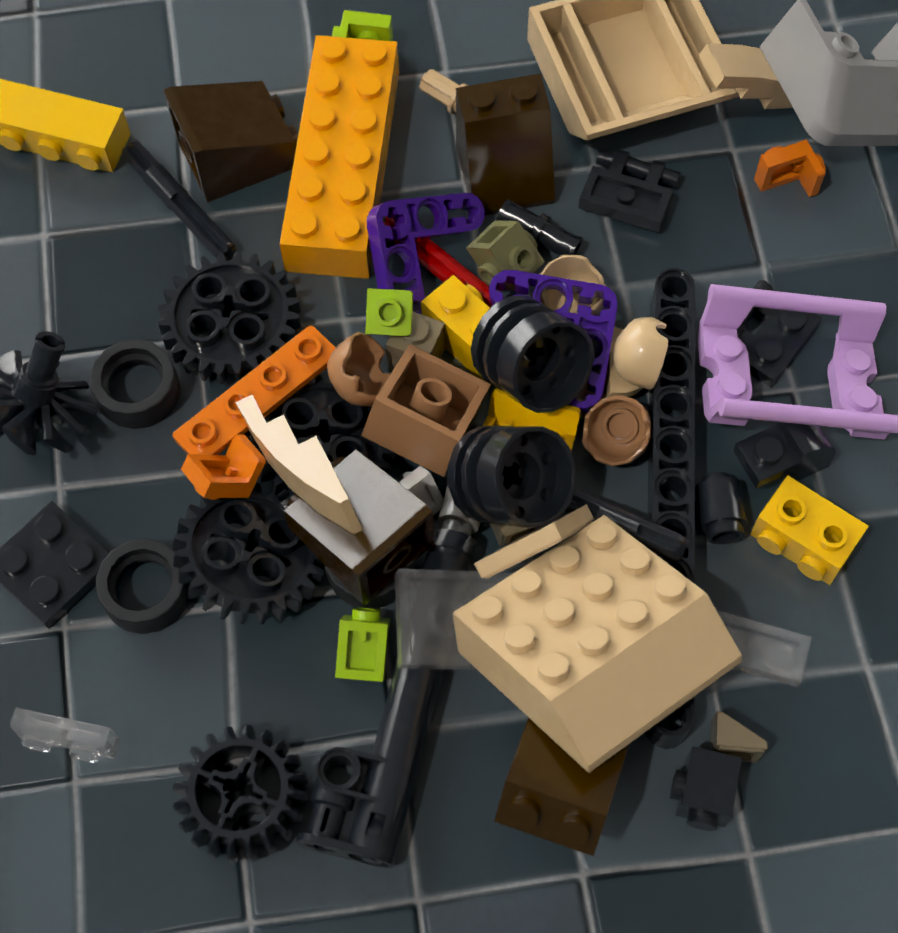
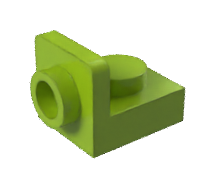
[332,10,393,41]
[365,288,413,336]
[335,608,391,682]

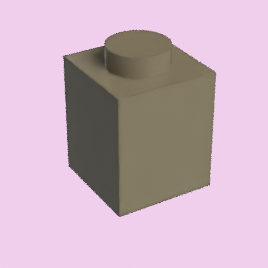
[386,312,445,371]

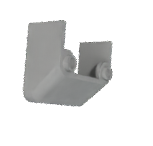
[760,0,898,146]

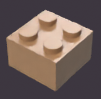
[361,344,491,477]

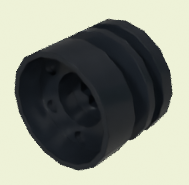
[470,296,594,413]
[448,426,576,528]

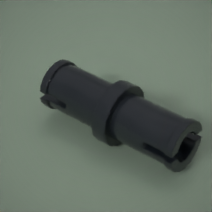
[496,198,583,256]

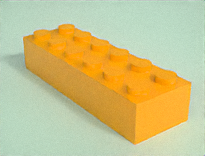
[279,35,399,279]

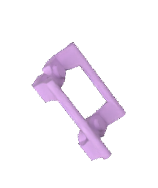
[698,284,898,440]

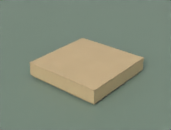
[474,504,594,579]

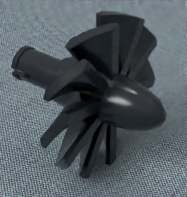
[0,331,98,455]

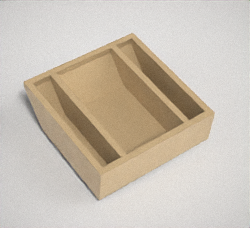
[527,0,740,141]
[453,515,742,773]

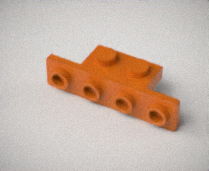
[173,326,336,455]

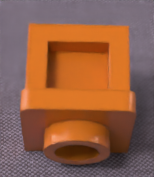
[754,139,826,197]
[181,434,266,500]

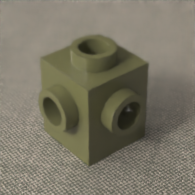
[466,221,545,290]

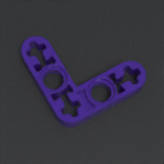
[367,193,484,315]
[489,270,617,414]

